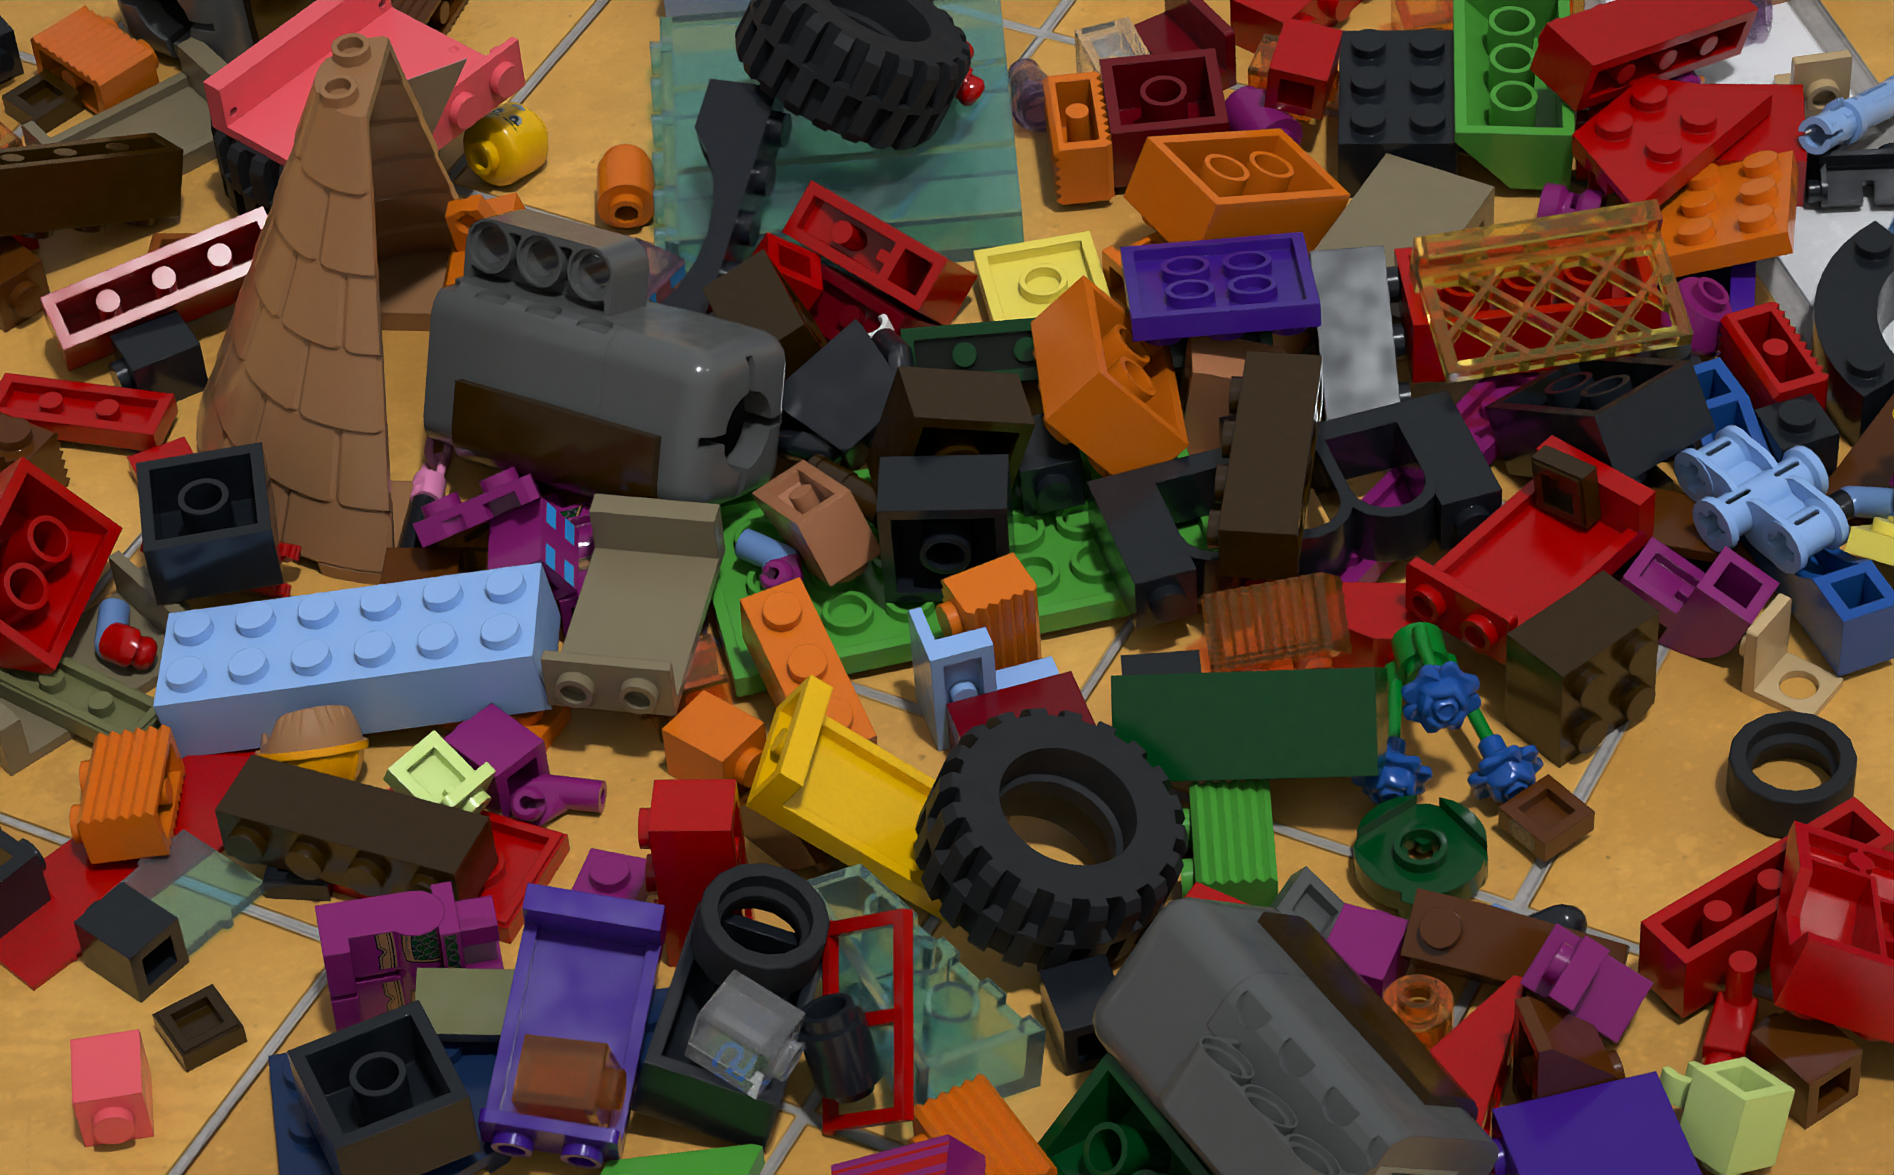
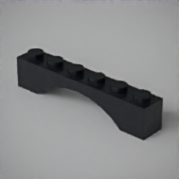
[661,78,792,315]

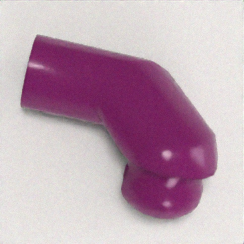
[510,774,607,827]

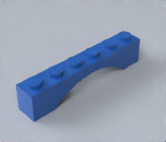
[1694,357,1894,677]

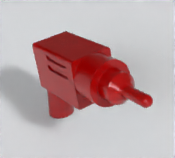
[1701,950,1759,1065]

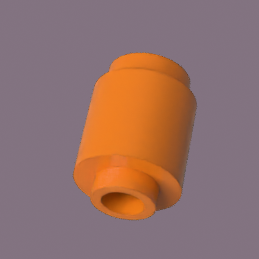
[596,144,656,229]

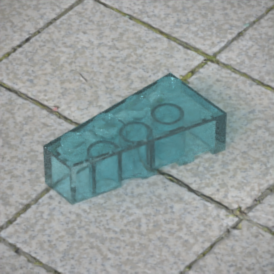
[806,863,1046,1107]

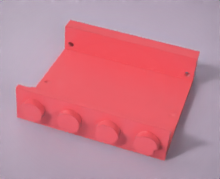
[203,0,525,167]

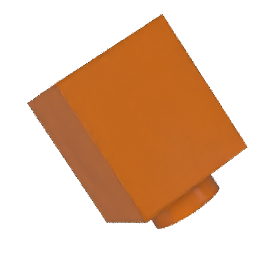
[662,690,767,797]

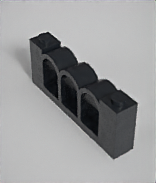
[1087,390,1502,629]

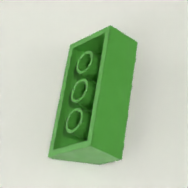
[1452,0,1575,191]

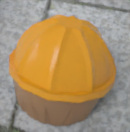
[255,705,369,781]

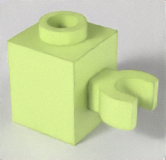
[1660,1057,1795,1175]

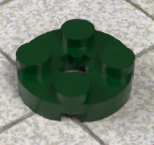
[1353,795,1488,920]

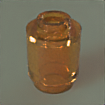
[1383,974,1454,1050]

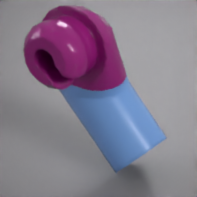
[735,529,804,590]

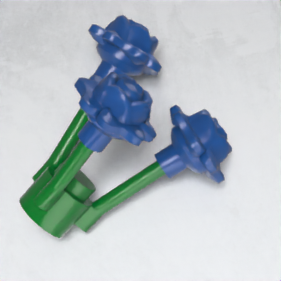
[1351,622,1544,804]

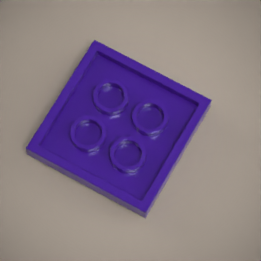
[1120,232,1322,346]

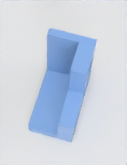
[908,607,1060,752]

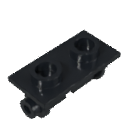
[1805,142,1894,209]

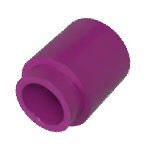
[1225,86,1303,146]

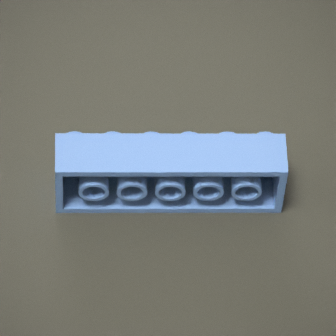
[153,563,561,758]

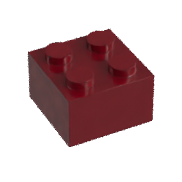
[1099,48,1229,188]

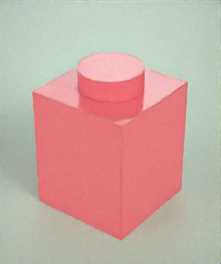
[70,1029,154,1147]

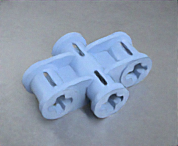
[1674,425,1849,574]

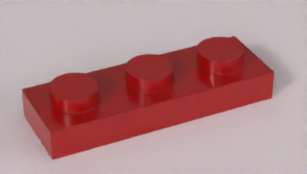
[0,373,178,451]

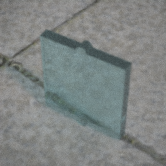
[105,829,264,957]

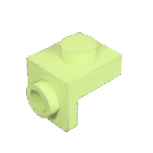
[383,730,497,814]

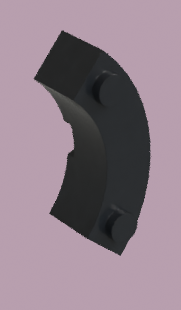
[1810,221,1894,446]

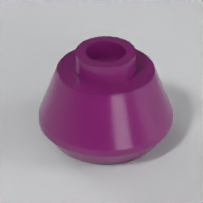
[1659,277,1732,356]

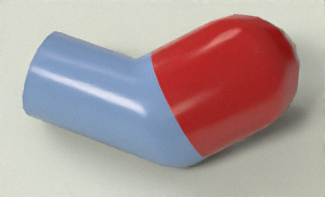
[94,598,158,671]

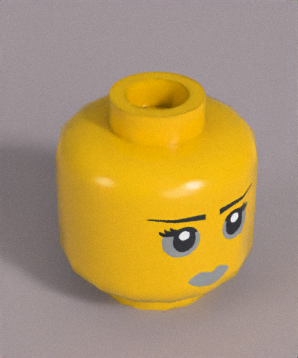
[463,102,549,187]

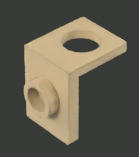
[1774,50,1853,119]
[1739,593,1843,716]

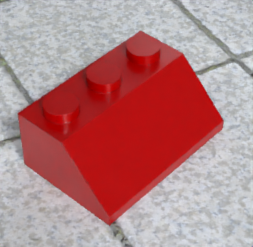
[0,456,123,675]

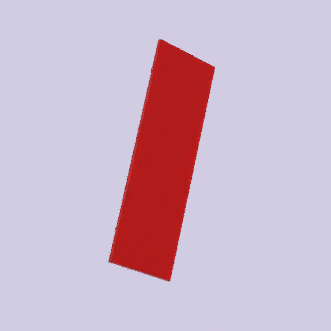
[0,748,260,991]

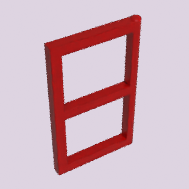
[822,908,914,1135]

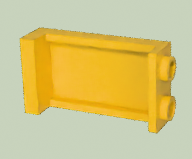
[746,674,948,923]

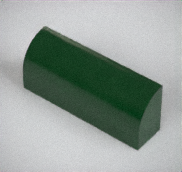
[1111,667,1389,781]

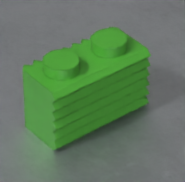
[1181,779,1278,907]

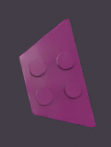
[413,466,542,548]

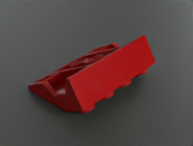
[1770,820,1894,1044]

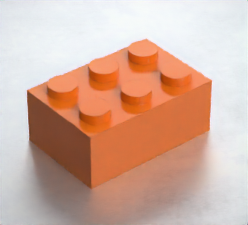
[1123,128,1351,255]
[1031,275,1189,477]

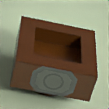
[1498,774,1595,863]

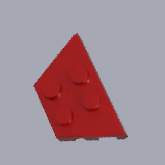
[1572,77,1772,225]

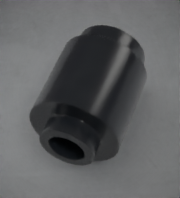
[797,993,884,1103]

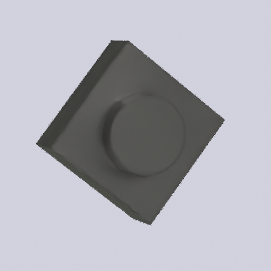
[1270,866,1344,940]

